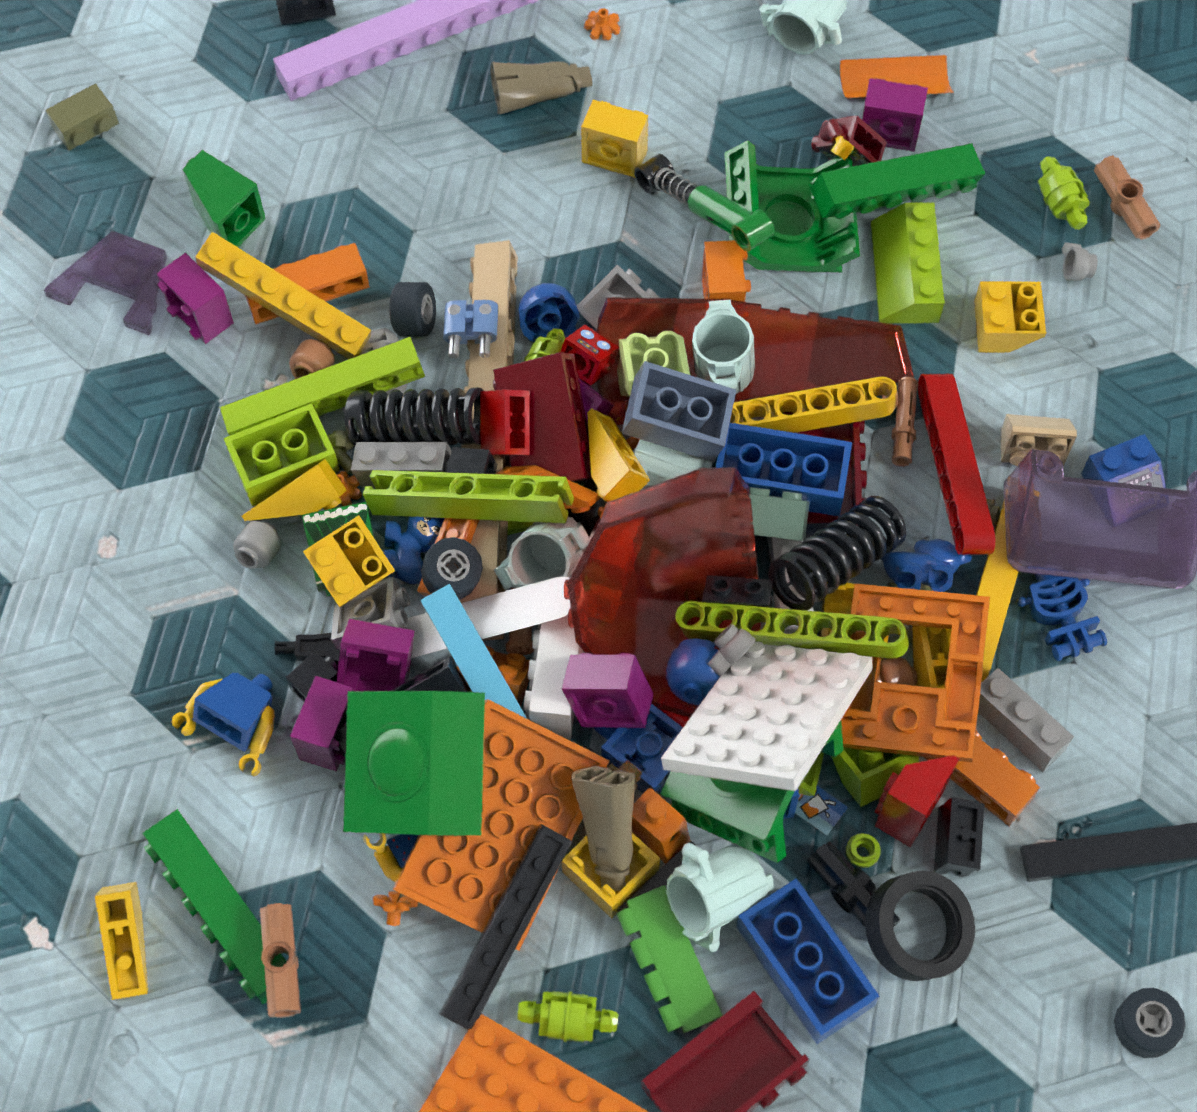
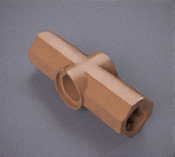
[1094,155,1161,240]
[260,903,301,1018]

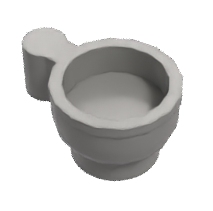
[1062,243,1097,281]
[707,624,756,676]

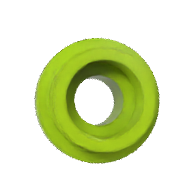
[846,833,881,868]

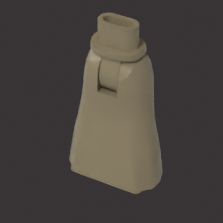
[490,61,593,115]
[571,766,635,891]

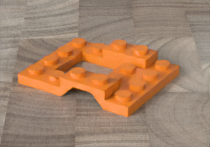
[840,583,990,762]

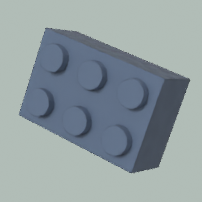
[622,361,736,461]

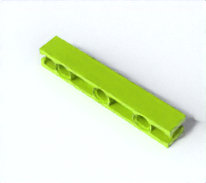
[220,337,425,436]
[362,470,574,523]

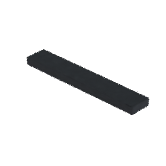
[1020,823,1197,882]
[439,824,572,1030]

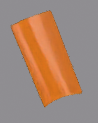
[840,55,953,98]

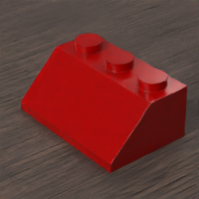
[874,755,959,848]

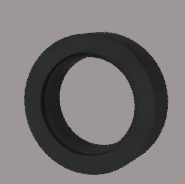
[865,870,975,981]

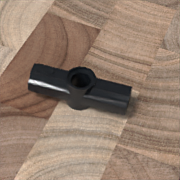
[807,841,901,928]

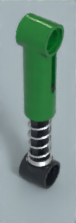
[634,153,775,252]

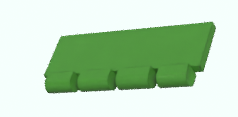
[616,885,723,1034]

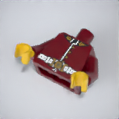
[811,115,887,166]

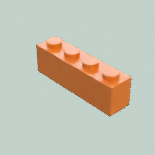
[245,243,369,325]
[924,731,1040,826]

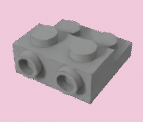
[577,265,663,346]
[331,577,410,649]

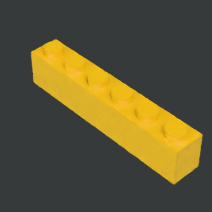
[195,232,371,359]

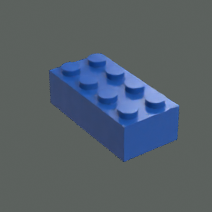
[713,423,852,516]
[736,878,880,1044]

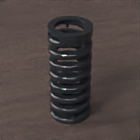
[344,387,484,446]
[768,496,906,611]

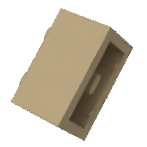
[1001,414,1077,468]

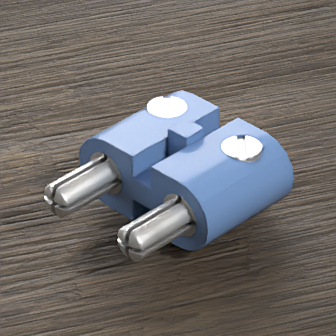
[443,300,498,358]

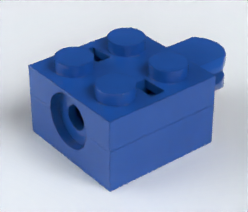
[593,704,683,795]

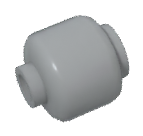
[233,521,282,569]

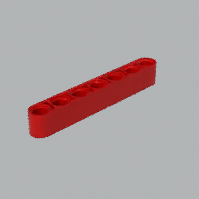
[918,374,996,555]

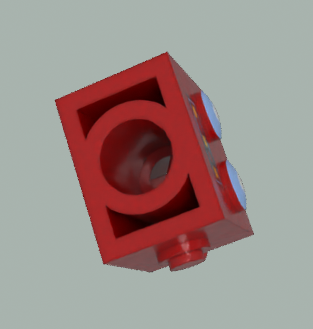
[560,325,619,385]

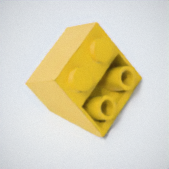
[974,281,1046,353]
[303,515,395,607]

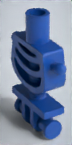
[1017,557,1107,661]

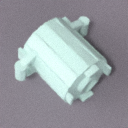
[760,0,849,55]
[692,299,755,393]
[630,439,718,504]
[494,517,593,590]
[666,843,774,952]

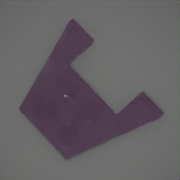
[44,231,167,335]

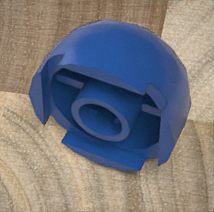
[518,283,580,342]
[666,638,720,706]

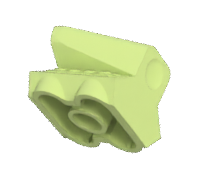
[617,331,690,397]

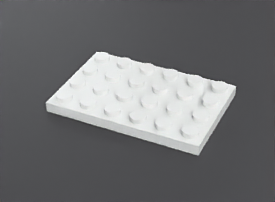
[661,642,873,791]

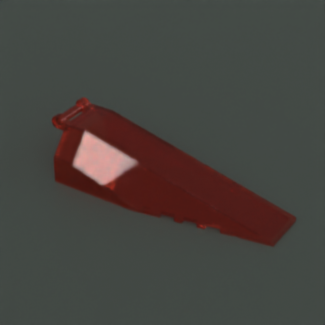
[578,298,914,425]

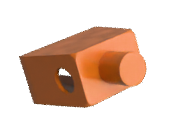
[632,788,690,864]

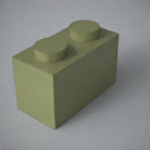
[45,83,119,150]

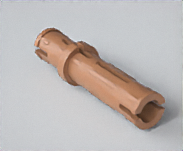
[891,377,918,467]

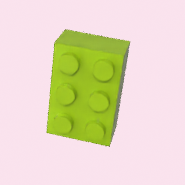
[223,403,340,507]

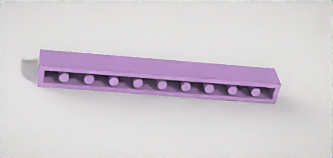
[273,0,538,101]

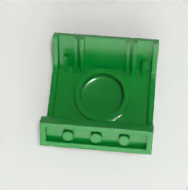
[724,140,860,273]
[343,691,485,836]
[660,721,844,863]

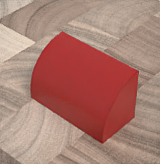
[480,389,530,455]

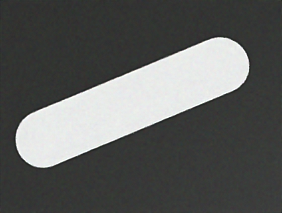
[404,576,580,658]

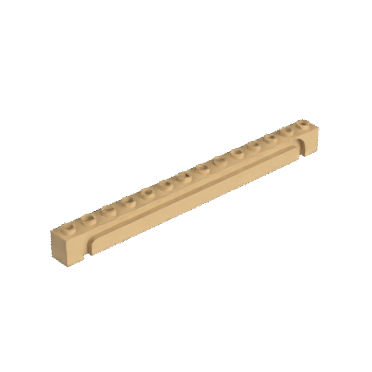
[459,240,518,641]

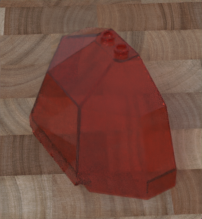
[564,468,762,718]

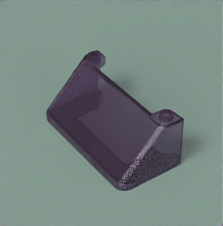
[1004,449,1197,589]

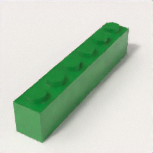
[810,143,986,219]
[143,809,287,1004]

